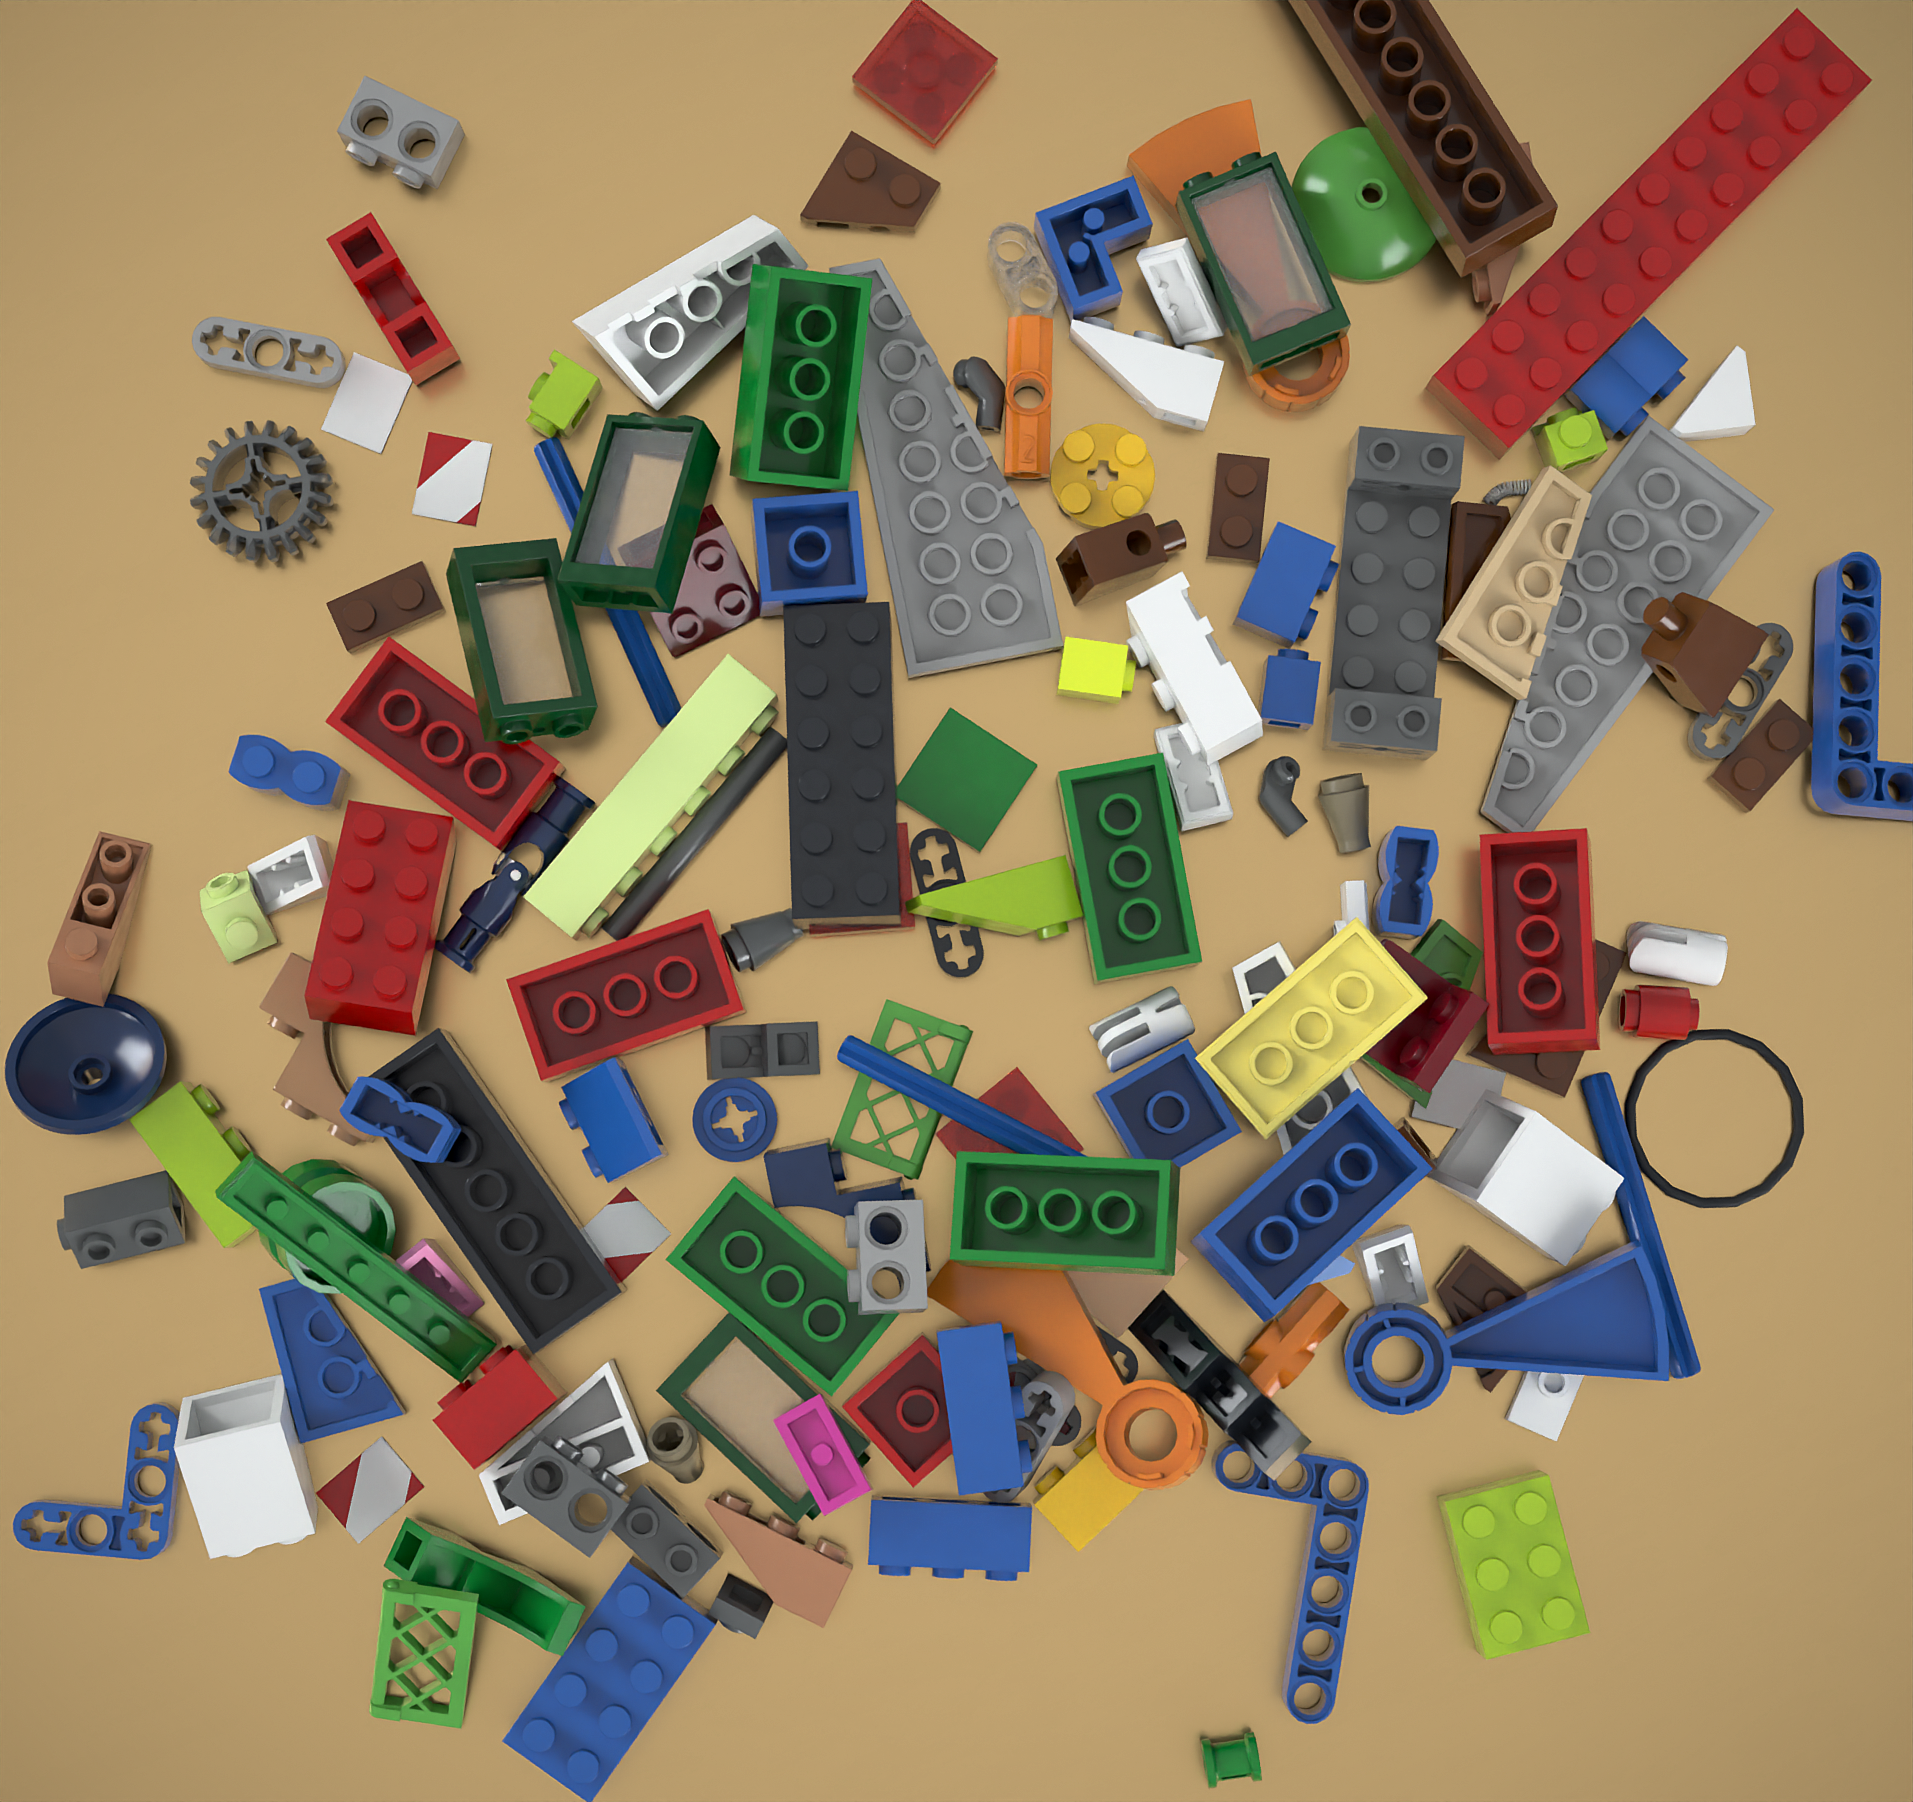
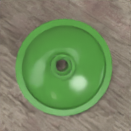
[1291,127,1437,282]

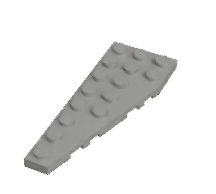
[829,258,1063,678]
[1480,416,1774,833]

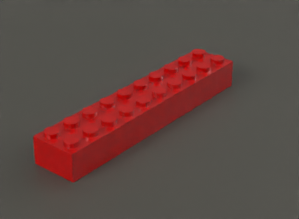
[1425,8,1872,460]

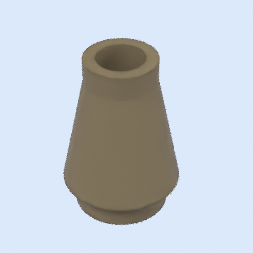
[1318,773,1371,853]
[646,1417,703,1484]

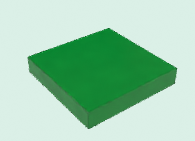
[897,707,1038,854]

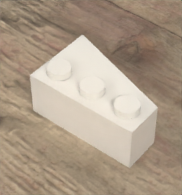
[1126,571,1263,766]
[479,1359,651,1525]

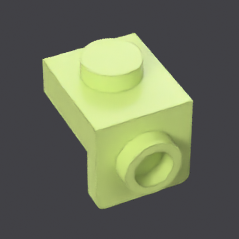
[199,870,277,964]

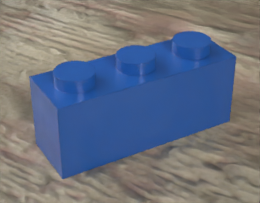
[936,1321,1033,1496]
[868,1495,1032,1581]

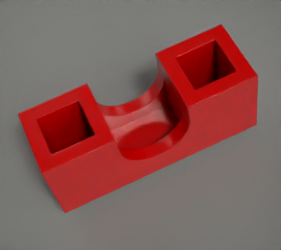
[326,212,460,385]

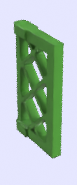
[831,999,974,1180]
[369,1579,479,1729]

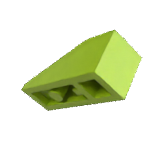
[905,855,1083,941]

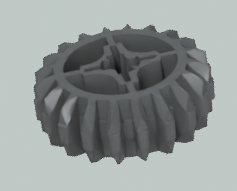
[190,420,333,563]

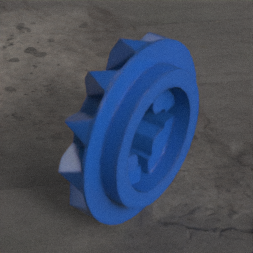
[692,1077,777,1162]

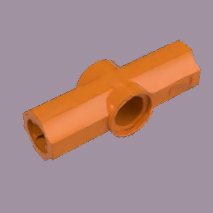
[1004,315,1053,479]
[1239,1282,1350,1398]

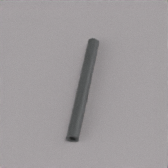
[601,727,787,941]

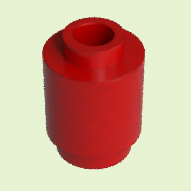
[1619,985,1700,1040]

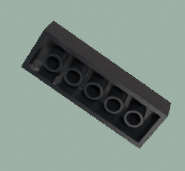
[783,602,902,930]
[350,1028,627,1354]

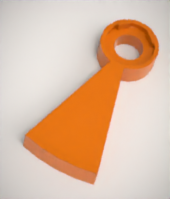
[1127,99,1350,412]
[927,1259,1209,1490]

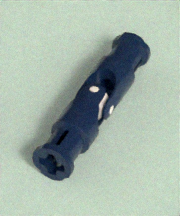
[434,776,596,974]

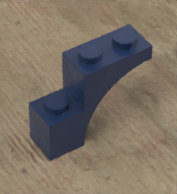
[763,1138,931,1289]

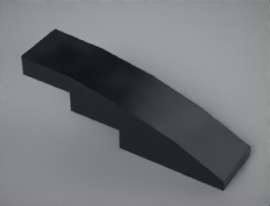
[1128,1290,1312,1481]

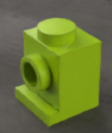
[526,349,603,440]
[1531,408,1608,473]

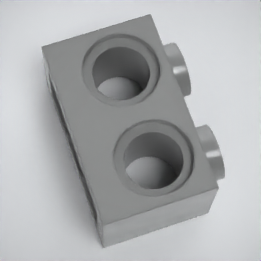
[337,76,465,189]
[845,1199,928,1315]

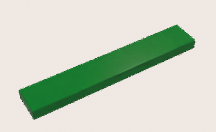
[215,1151,497,1383]

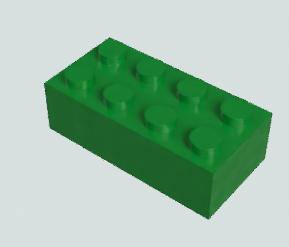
[729,264,873,491]
[1056,752,1202,984]
[950,1151,1181,1276]
[665,1176,900,1397]

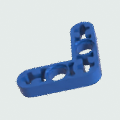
[13,1403,180,1560]

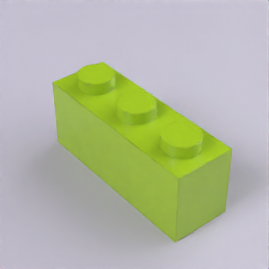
[129,1081,257,1248]

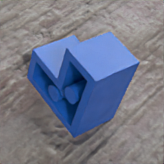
[1034,175,1153,323]

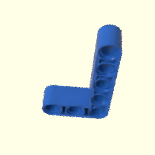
[1811,551,1913,821]
[1211,1440,1369,1724]

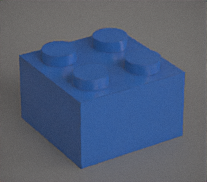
[751,491,868,616]
[1093,1039,1242,1168]

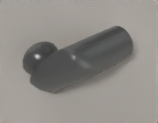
[953,356,1005,432]
[1259,756,1308,837]

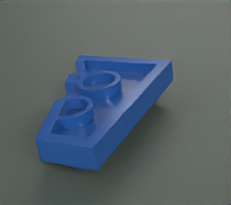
[259,1279,406,1444]

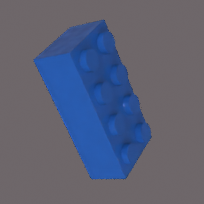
[1190,1088,1433,1322]
[502,1556,718,1802]

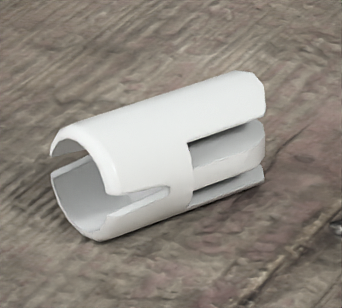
[1627,921,1728,986]
[1089,986,1195,1073]

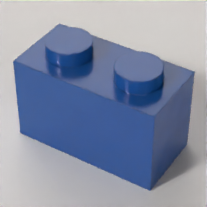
[1232,521,1339,649]

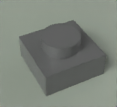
[708,1574,774,1639]

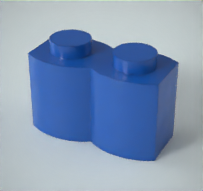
[1565,316,1689,440]
[228,735,350,811]
[1372,826,1439,940]
[339,1076,462,1163]

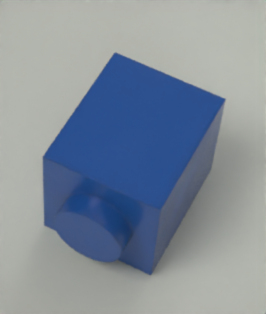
[1258,649,1321,730]

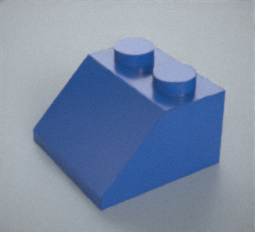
[559,1057,669,1183]

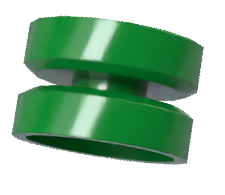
[258,1159,396,1294]

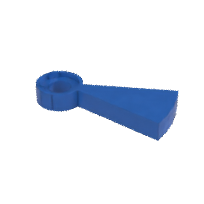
[1344,1239,1669,1415]

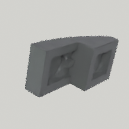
[705,1021,820,1080]

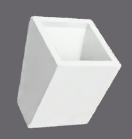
[1427,1089,1624,1266]
[174,1374,318,1559]

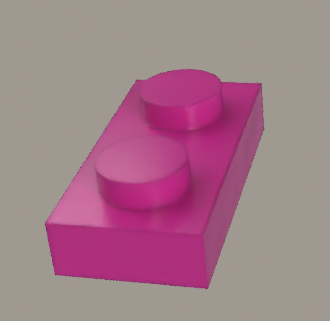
[773,1394,873,1516]

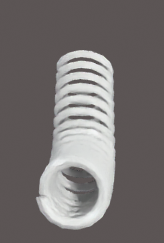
[1483,479,1531,505]

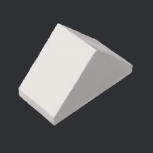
[1669,346,1756,442]
[247,835,334,915]
[1352,1224,1429,1307]

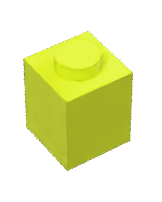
[1056,637,1136,704]

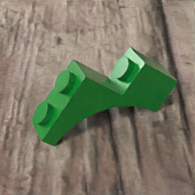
[384,1517,586,1656]

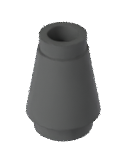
[721,908,804,972]

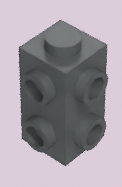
[57,1170,185,1269]

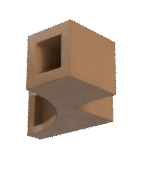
[259,952,376,1146]

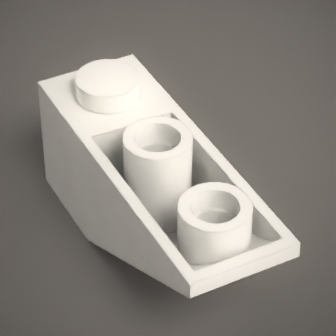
[1068,317,1224,432]

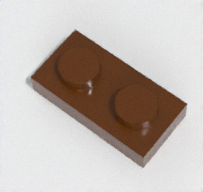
[1206,453,1270,564]
[326,561,445,653]
[1707,699,1813,813]

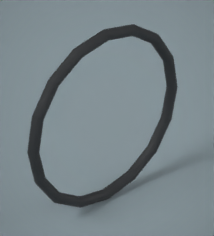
[1625,1029,1804,1208]

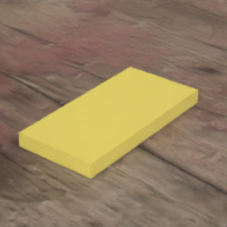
[1194,917,1428,1139]

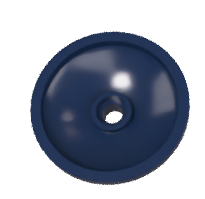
[5,994,167,1135]

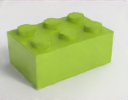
[1436,1470,1590,1660]

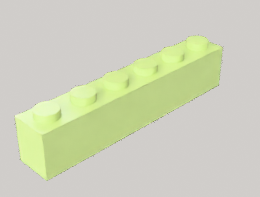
[523,654,779,941]

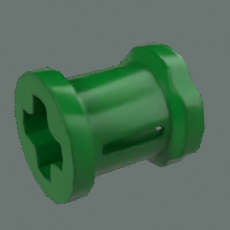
[1201,1732,1262,1788]

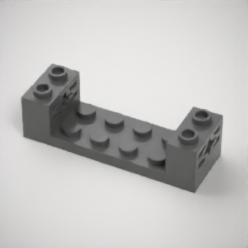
[1322,426,1465,760]

